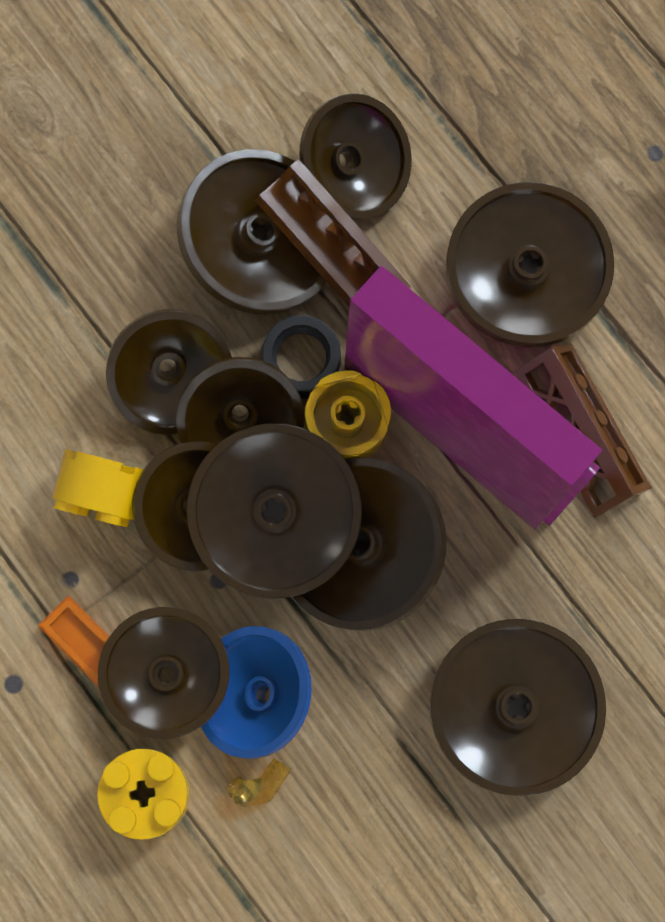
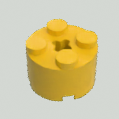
[305,371,391,459]
[51,449,143,527]
[97,749,190,840]

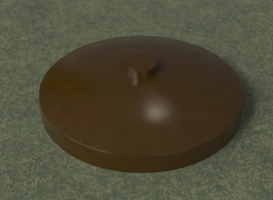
[177,149,333,315]
[446,182,614,347]
[187,424,362,598]
[293,457,447,631]
[430,619,606,796]

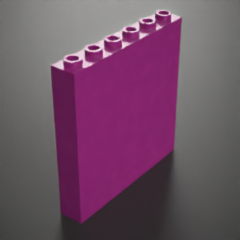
[344,265,603,530]

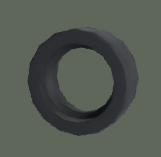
[262,315,341,399]

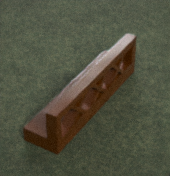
[255,159,411,308]
[514,343,652,518]

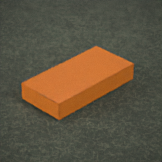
[37,595,109,687]

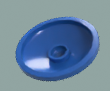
[201,626,312,759]

